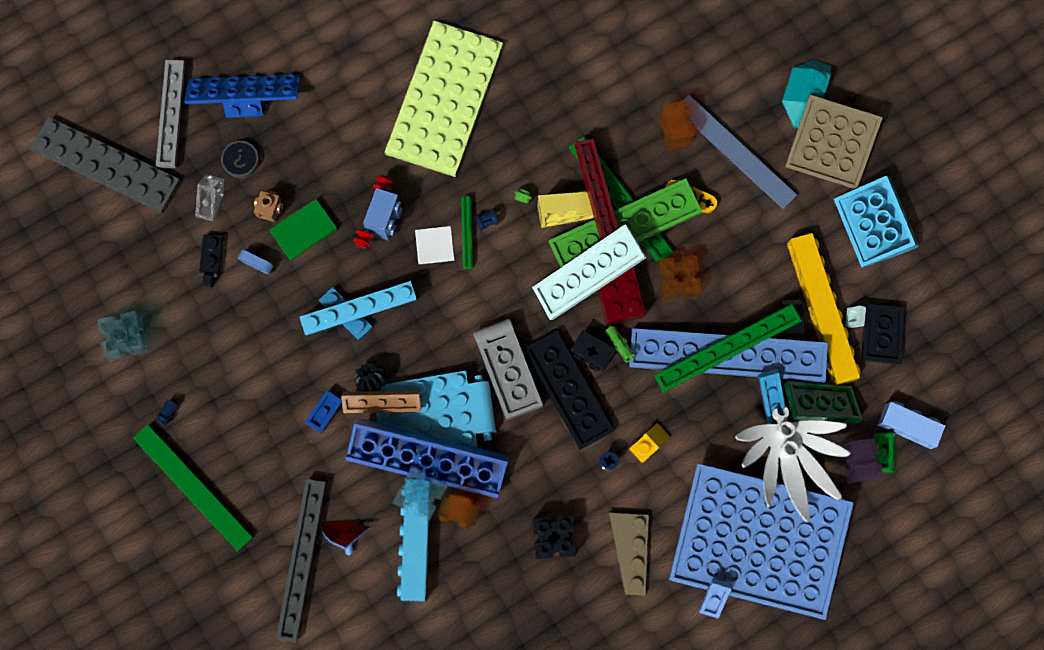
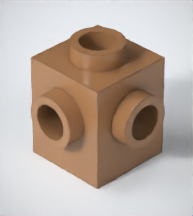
[254,191,283,222]

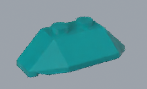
[782,60,831,128]

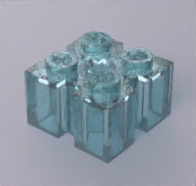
[97,311,148,361]
[393,465,448,522]

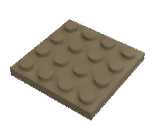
[785,95,883,189]

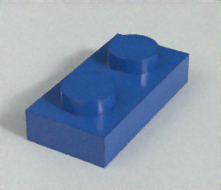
[304,390,342,434]

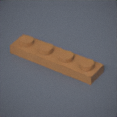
[341,391,422,413]

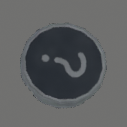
[221,141,259,178]

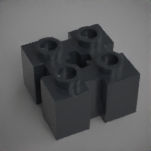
[532,516,576,560]

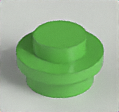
[514,189,532,204]

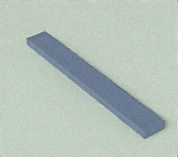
[676,95,797,209]

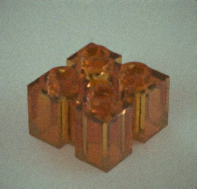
[658,100,696,153]
[656,255,702,301]

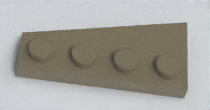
[609,513,649,596]

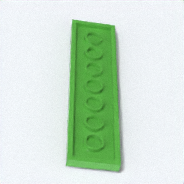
[548,179,702,268]

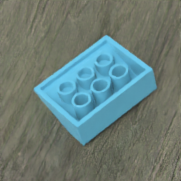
[834,176,919,268]

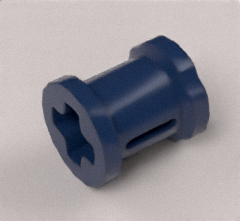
[475,209,498,231]
[599,452,618,471]

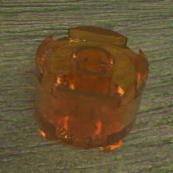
[437,491,482,529]

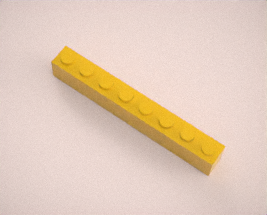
[787,233,861,385]

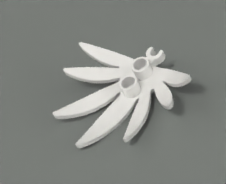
[736,408,850,522]

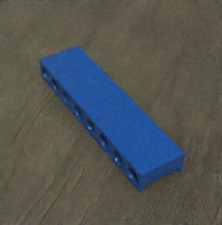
[346,417,509,498]

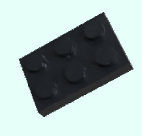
[861,304,904,365]

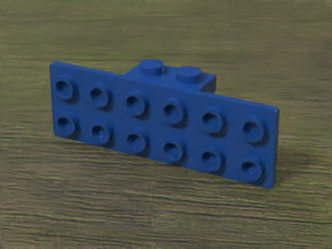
[185,74,300,118]

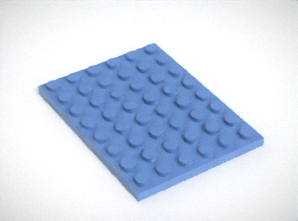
[669,463,853,620]

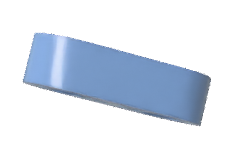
[237,250,274,275]

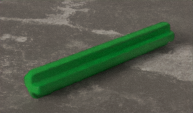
[461,196,473,269]

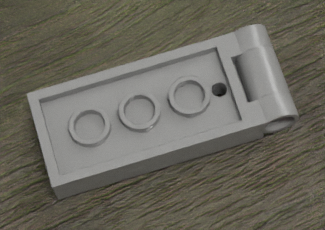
[473,319,543,421]

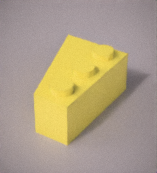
[537,190,594,228]

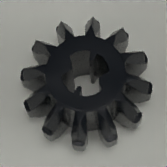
[353,361,388,392]

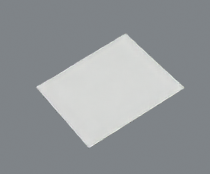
[415,226,454,264]

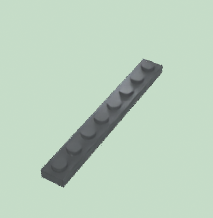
[276,479,326,643]

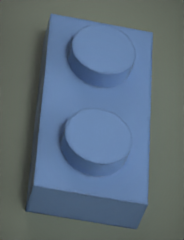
[699,578,732,618]

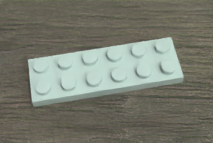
[532,224,647,320]

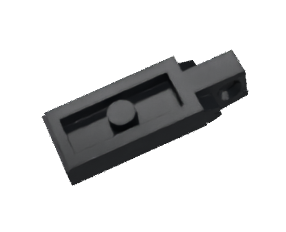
[199,235,224,287]

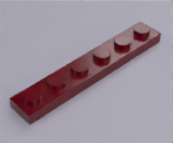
[574,139,618,241]

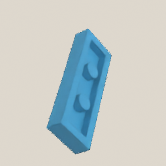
[319,287,373,341]
[758,369,788,424]

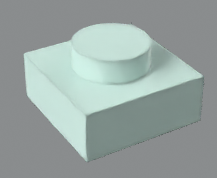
[845,306,866,328]

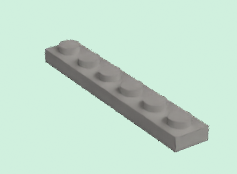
[156,60,186,168]

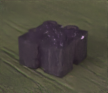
[840,438,883,484]

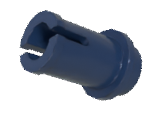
[155,399,178,425]

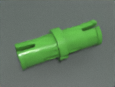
[605,325,636,363]

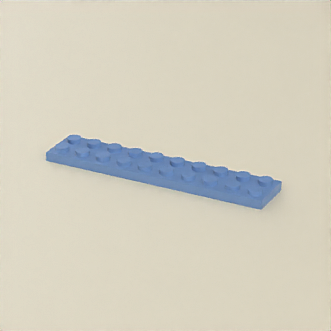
[629,328,828,382]

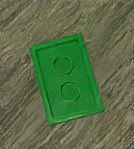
[269,199,338,261]

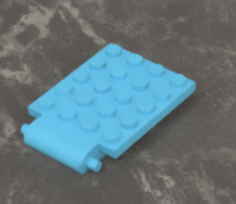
[374,371,497,447]

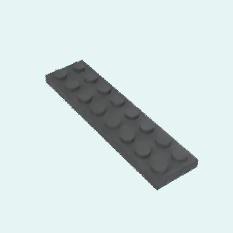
[30,117,181,213]

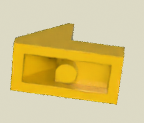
[629,423,670,463]

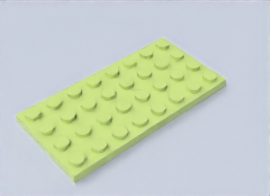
[385,21,503,177]

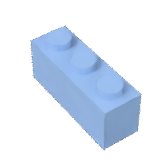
[877,401,945,449]

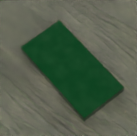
[784,381,862,423]

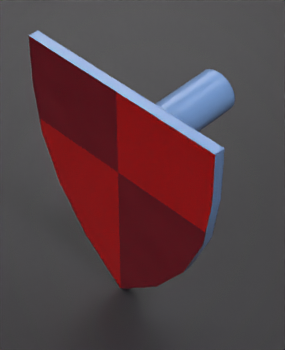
[322,521,371,555]

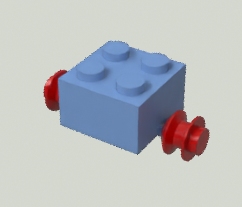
[353,175,403,249]

